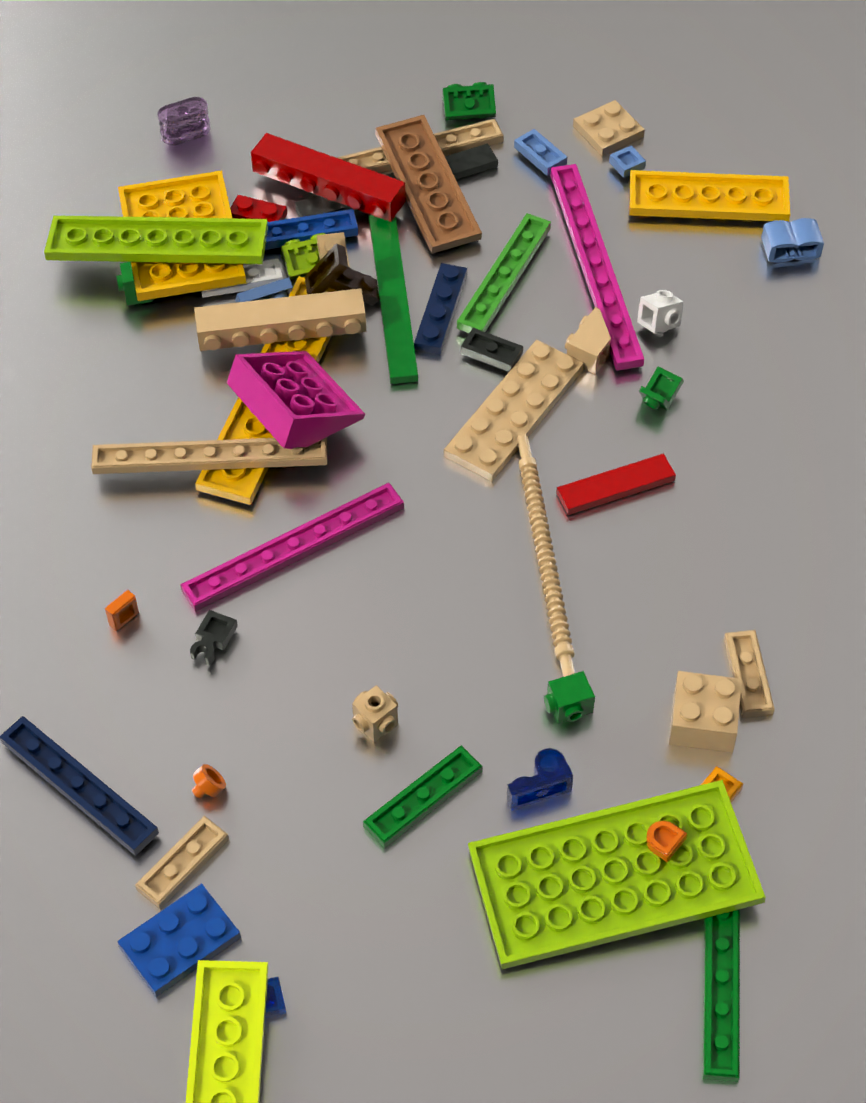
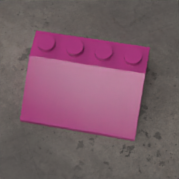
[227,351,365,449]

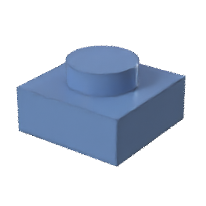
[609,145,646,178]

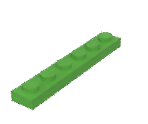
[457,213,551,333]

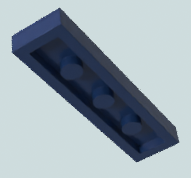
[414,263,467,355]

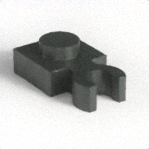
[190,610,238,665]

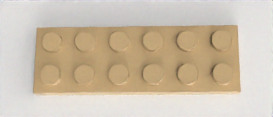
[444,339,584,482]

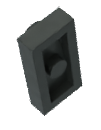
[461,328,523,372]

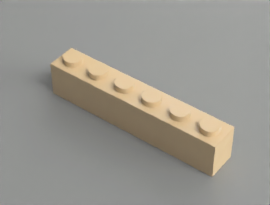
[194,288,367,351]

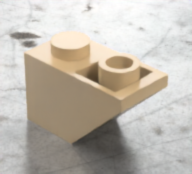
[565,307,611,375]

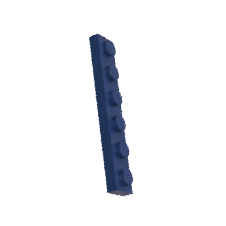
[0,716,159,856]

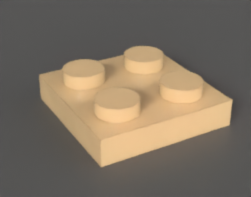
[573,100,645,156]

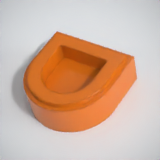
[646,821,687,862]

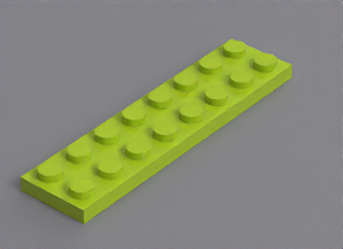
[44,215,268,264]

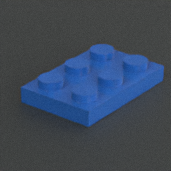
[117,883,241,997]

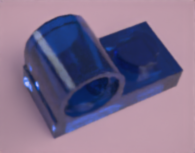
[507,748,573,811]

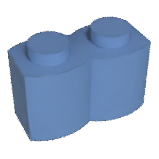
[761,218,824,263]

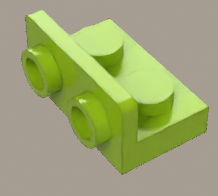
[280,233,325,280]

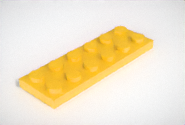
[629,170,790,222]

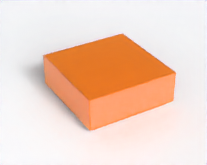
[105,590,139,631]

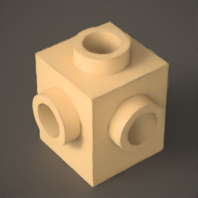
[352,685,398,743]

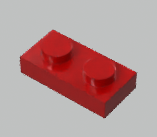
[230,195,287,222]

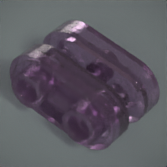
[157,97,211,146]

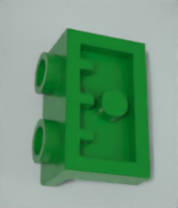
[442,82,496,120]

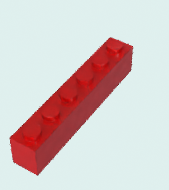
[251,133,406,222]

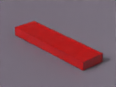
[556,453,676,515]

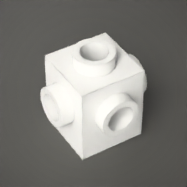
[637,290,684,333]

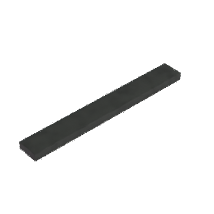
[295,143,498,217]

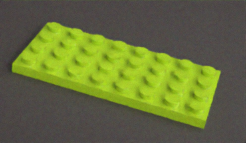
[468,780,766,969]

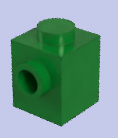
[544,671,595,723]

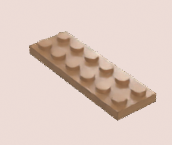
[375,115,482,254]

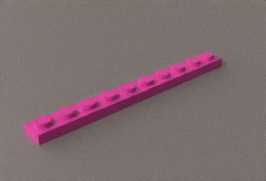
[550,164,644,371]

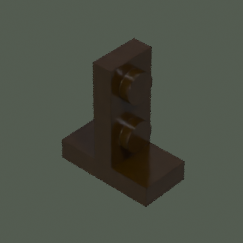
[305,243,380,306]

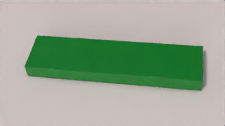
[363,745,483,849]

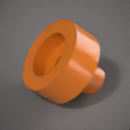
[192,764,226,798]

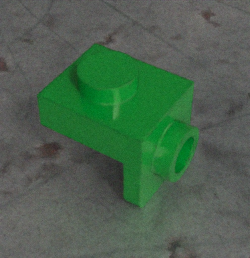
[116,262,154,306]
[639,366,684,410]

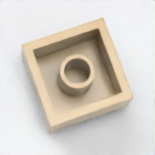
[669,671,742,753]

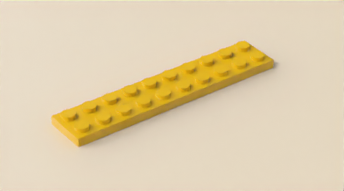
[195,276,336,505]

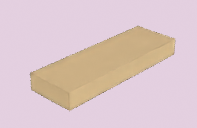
[724,630,775,718]
[135,816,229,910]

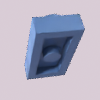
[514,129,568,176]
[235,277,293,303]

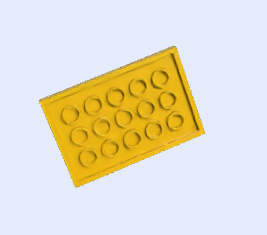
[118,170,246,301]

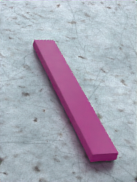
[180,482,404,612]

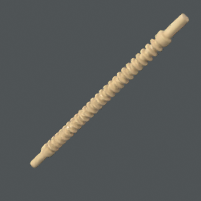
[518,435,575,677]

